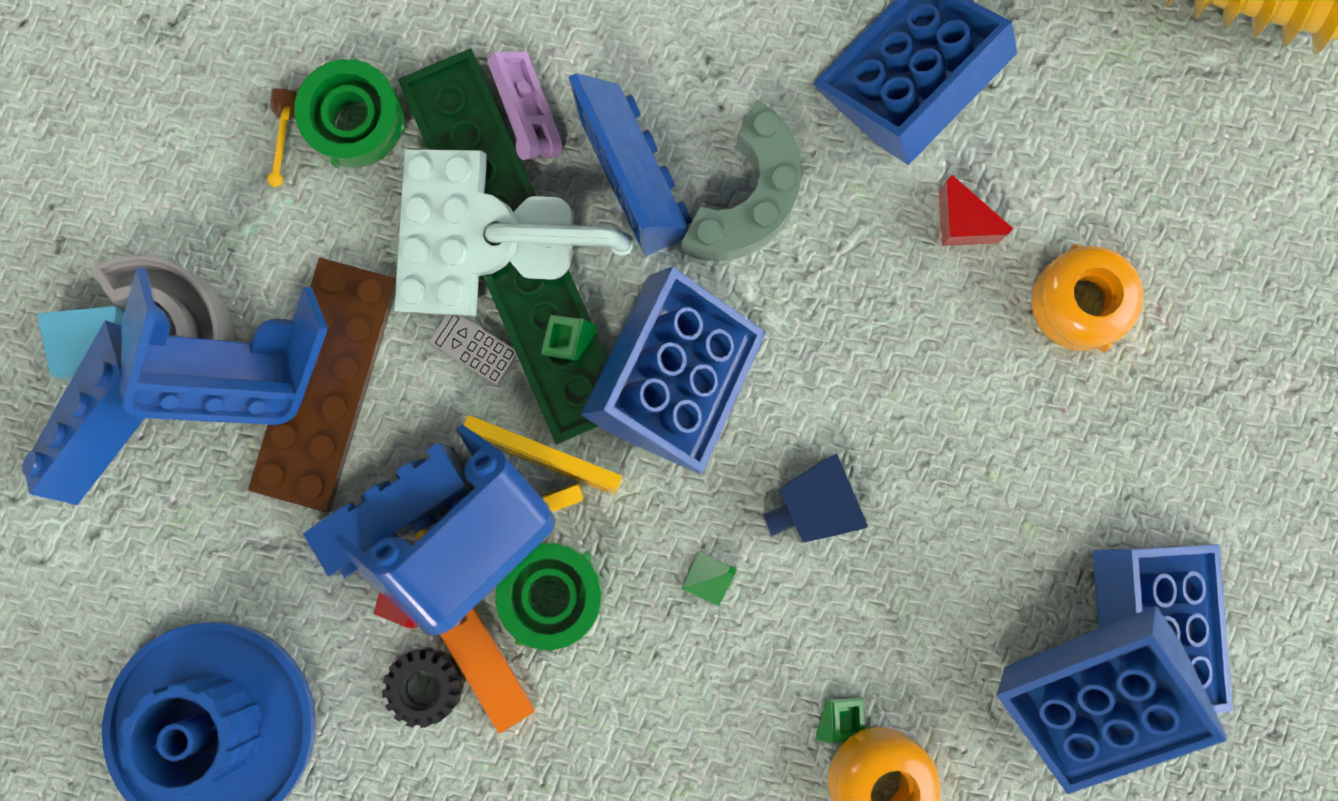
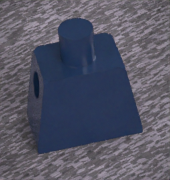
[762,454,868,543]

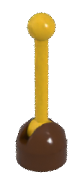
[267,88,298,187]

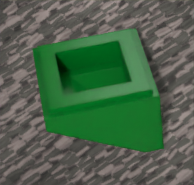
[541,315,598,361]
[682,551,737,606]
[816,696,865,743]

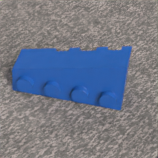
[22,320,145,505]
[303,442,475,579]

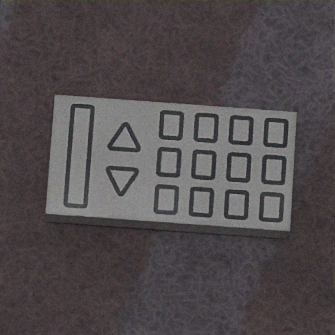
[428,315,518,387]

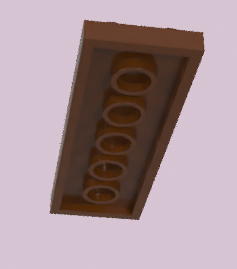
[247,257,396,513]

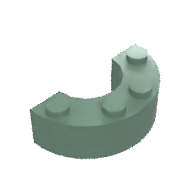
[681,99,801,261]

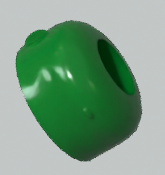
[294,59,405,169]
[495,543,603,650]

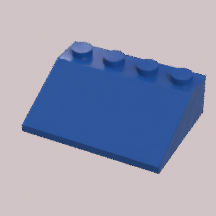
[813,0,1017,165]
[569,73,692,257]
[581,267,766,474]
[1093,544,1233,714]
[997,606,1227,794]

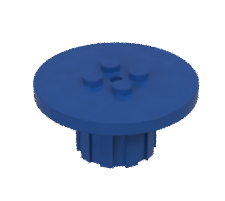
[102,622,316,801]

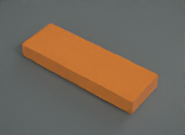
[440,607,536,734]

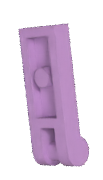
[487,51,562,160]

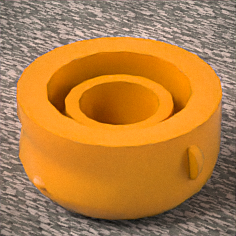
[1031,244,1144,352]
[828,727,941,801]

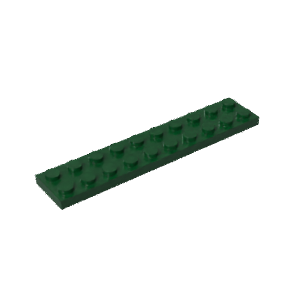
[398,48,608,446]

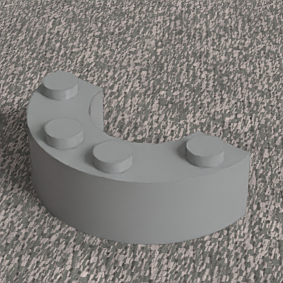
[90,255,235,341]

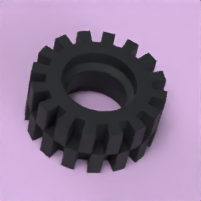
[382,648,463,728]

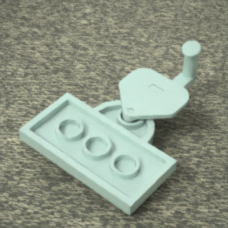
[394,149,634,316]

